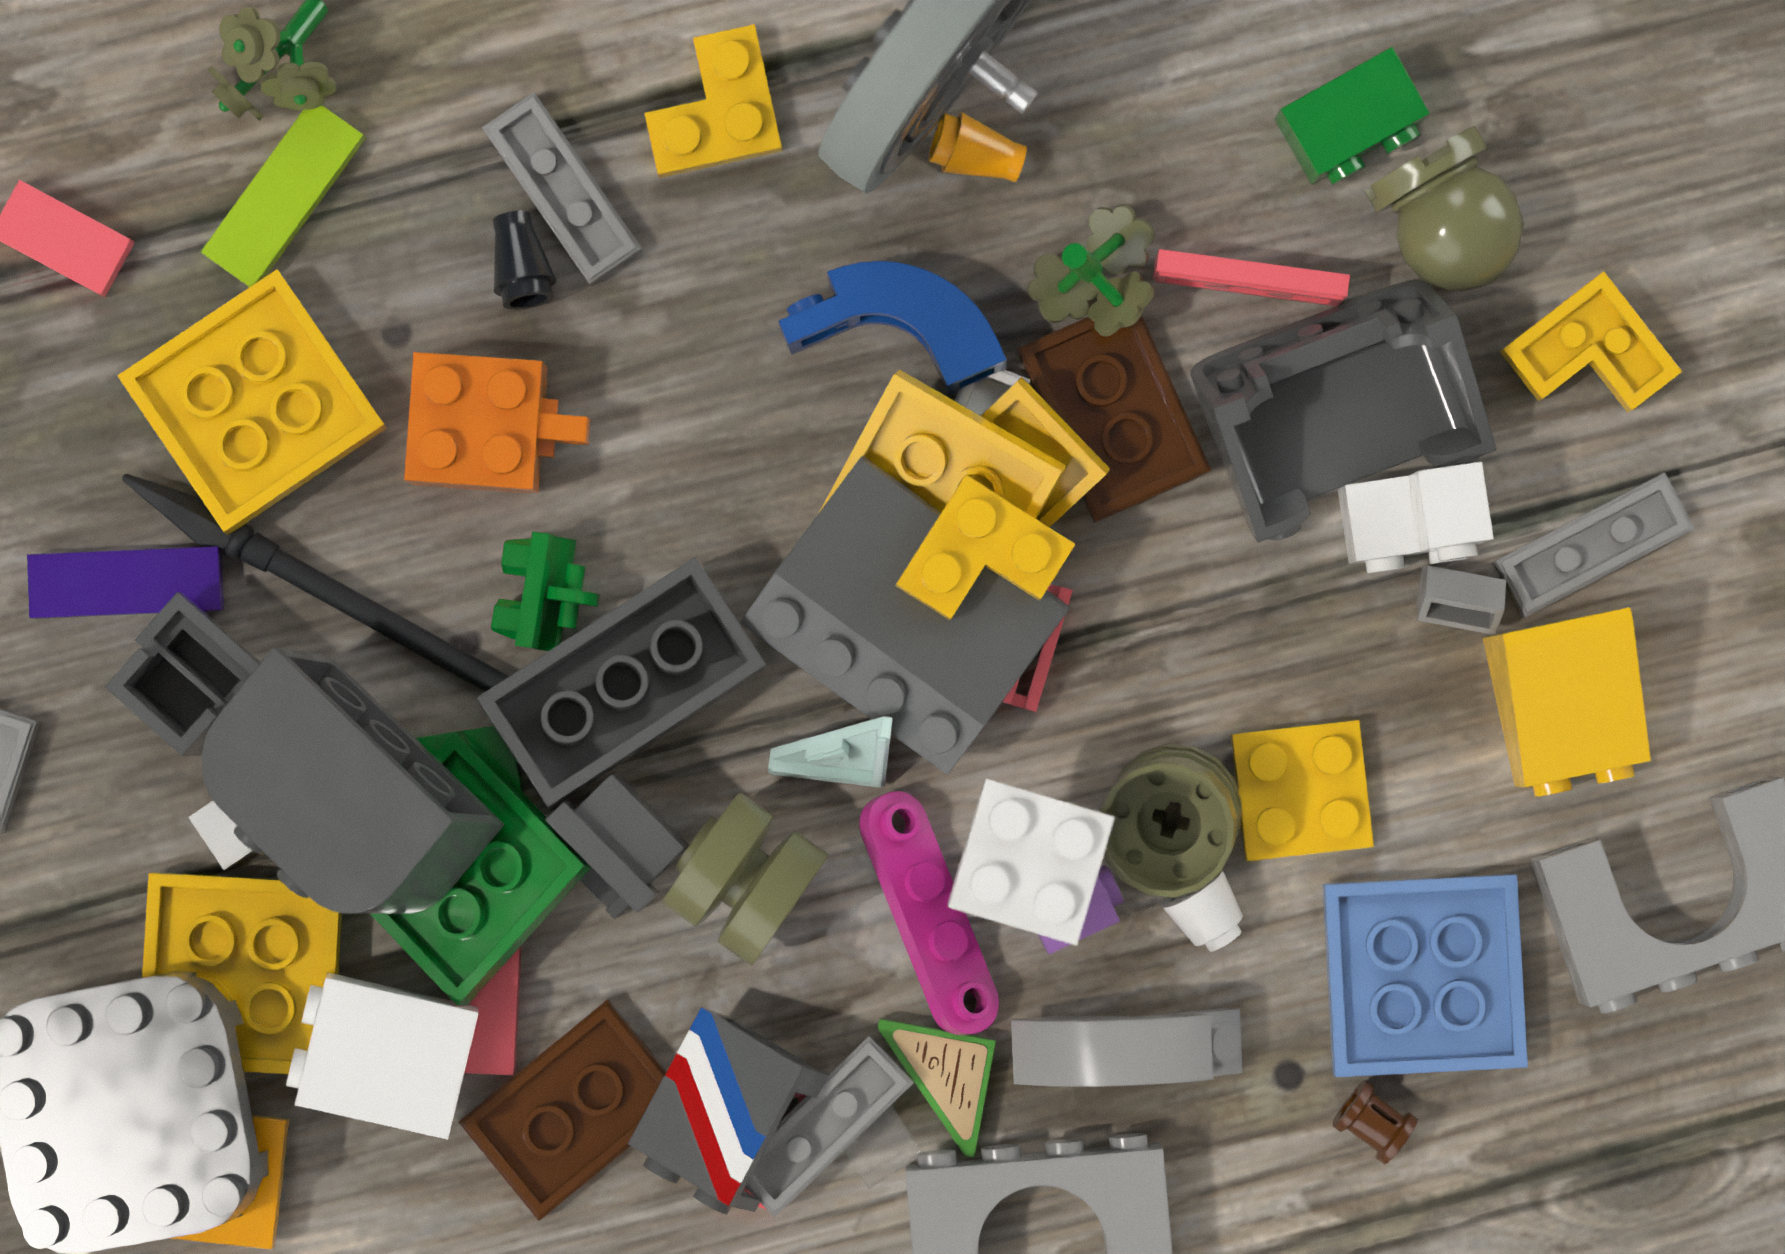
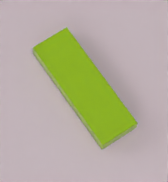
[201,105,366,287]

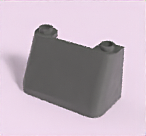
[1190,280,1497,543]

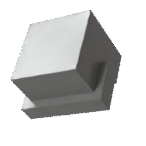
[105,592,261,756]
[546,773,689,919]

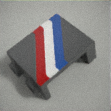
[628,1007,828,1215]

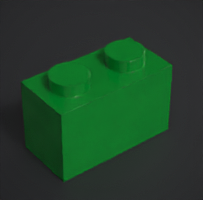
[1275,47,1430,186]

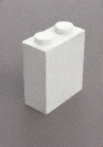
[286,972,479,1140]

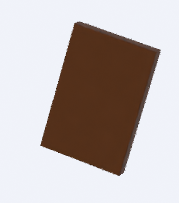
[1017,315,1211,523]
[458,999,667,1221]

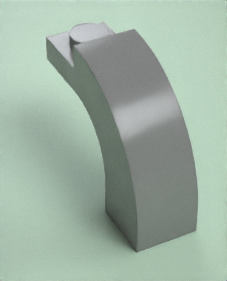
[1011,1008,1242,1087]

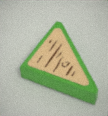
[878,1018,996,1158]

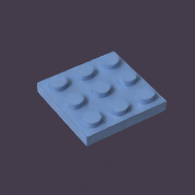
[1322,874,1528,1077]

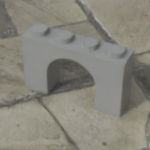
[1529,777,1785,1013]
[905,1133,1173,1254]

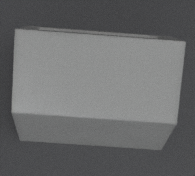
[1415,565,1506,635]

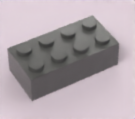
[477,557,766,810]

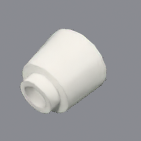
[1161,870,1243,952]

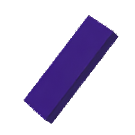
[27,546,224,619]

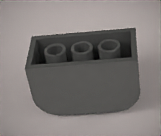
[201,647,505,914]

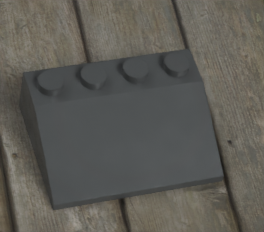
[740,455,1070,775]

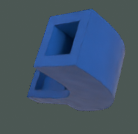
[778,261,1007,396]

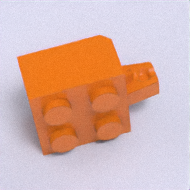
[404,352,591,493]

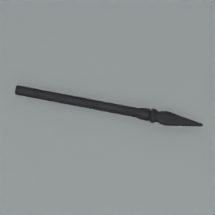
[122,474,509,692]

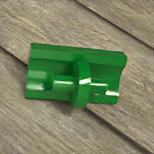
[491,531,600,651]

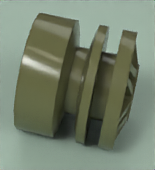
[1100,744,1242,898]

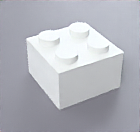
[948,778,1115,945]

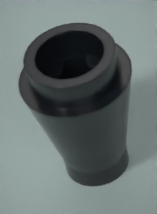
[493,210,557,310]

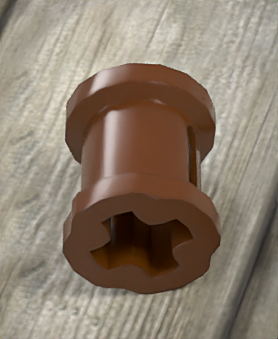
[1333,1080,1418,1165]

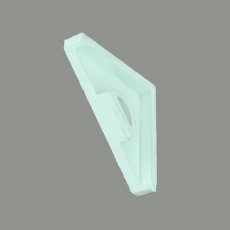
[768,716,892,788]

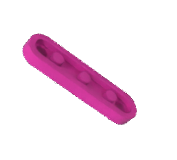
[859,791,999,1035]

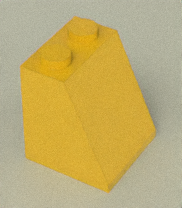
[1483,607,1651,797]

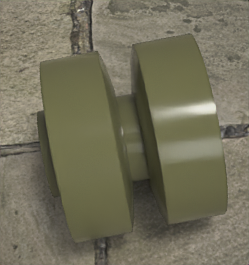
[662,792,829,966]

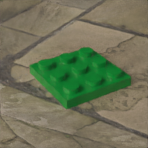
[371,732,592,1006]

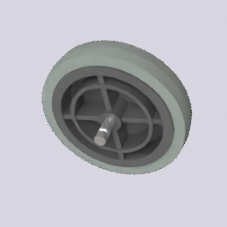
[818,0,1038,193]

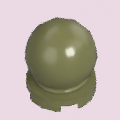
[1364,126,1524,291]

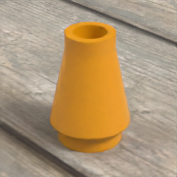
[928,112,1027,182]

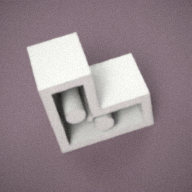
[1338,462,1494,574]

